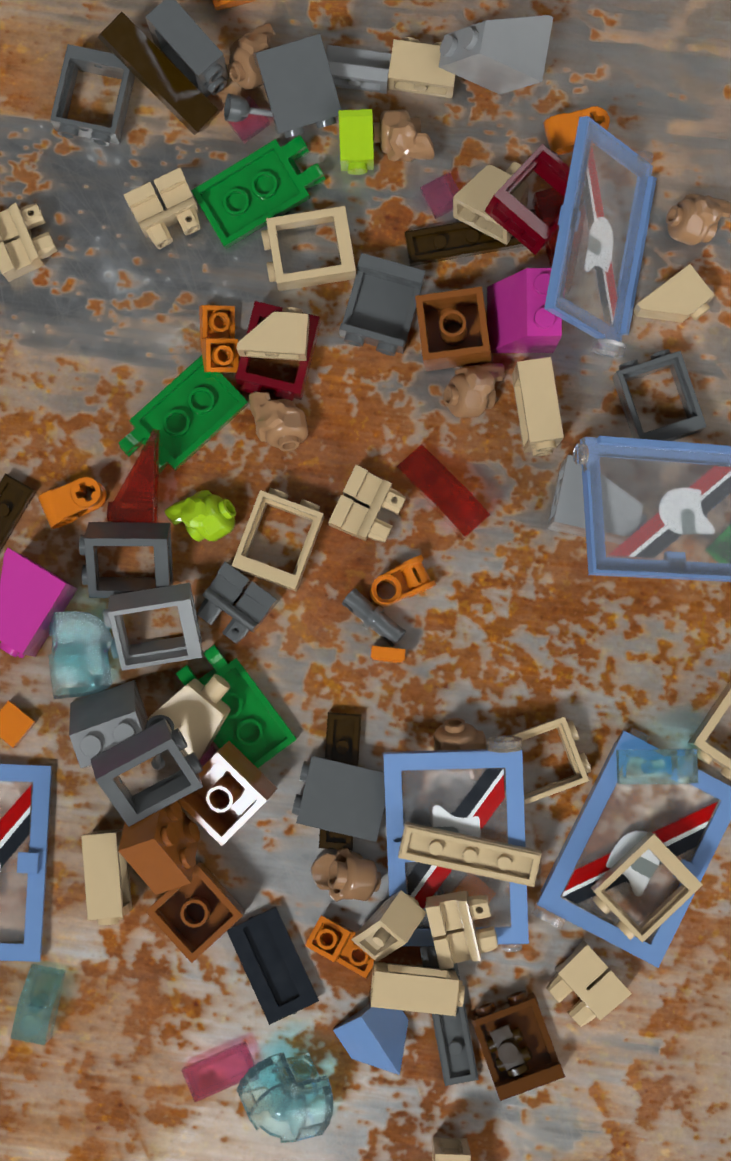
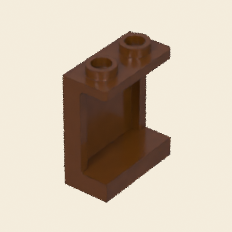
[470,990,565,1101]

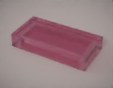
[181,1041,259,1102]

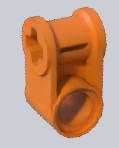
[543,106,610,155]
[38,477,107,529]
[370,555,437,607]

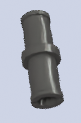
[342,588,406,647]

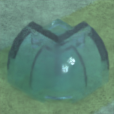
[48,611,113,699]
[236,1052,334,1143]

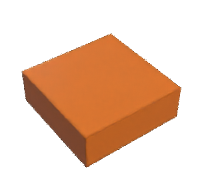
[371,646,406,664]
[0,700,37,748]

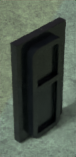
[227,907,319,1025]

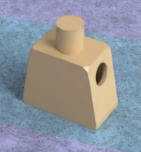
[453,162,529,245]
[147,674,231,760]

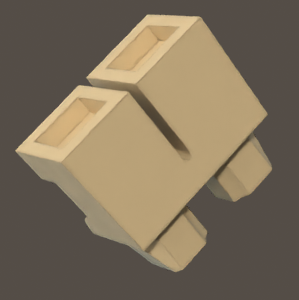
[123,168,201,249]
[0,203,58,282]
[328,465,406,543]
[425,890,498,971]
[546,940,632,1027]

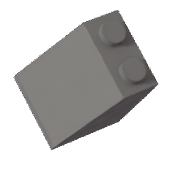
[439,15,553,94]
[547,455,645,545]
[69,680,148,768]

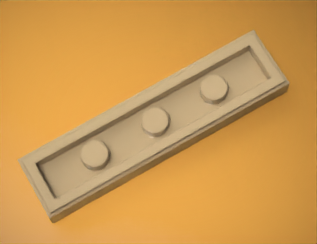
[398,822,542,887]

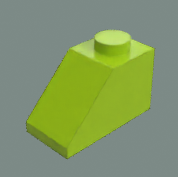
[338,109,374,175]

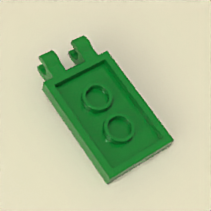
[191,135,326,249]
[118,355,248,481]
[176,645,297,768]

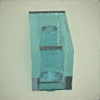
[616,748,698,785]
[10,964,66,1045]

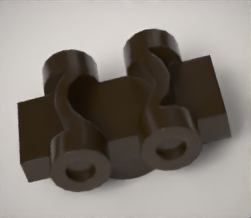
[487,1023,532,1078]

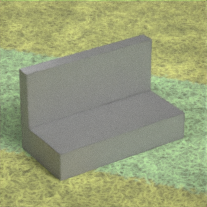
[326,45,391,94]

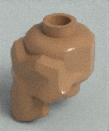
[228,23,275,90]
[373,109,435,162]
[666,194,731,246]
[443,363,504,418]
[249,392,308,451]
[434,718,490,781]
[311,848,381,902]

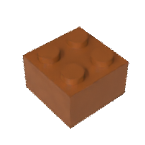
[415,286,492,371]
[177,741,278,846]
[118,801,200,895]
[145,861,246,963]

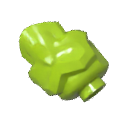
[164,490,236,542]

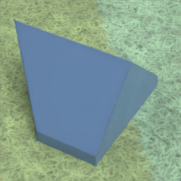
[333,1004,409,1075]

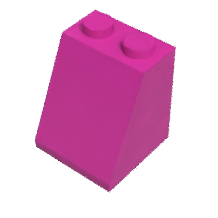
[487,268,562,353]
[0,548,78,659]

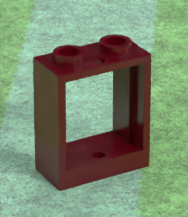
[484,144,582,255]
[235,301,321,401]

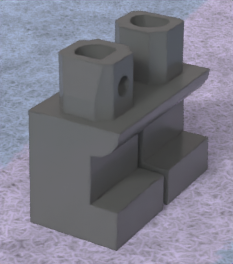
[197,562,279,644]

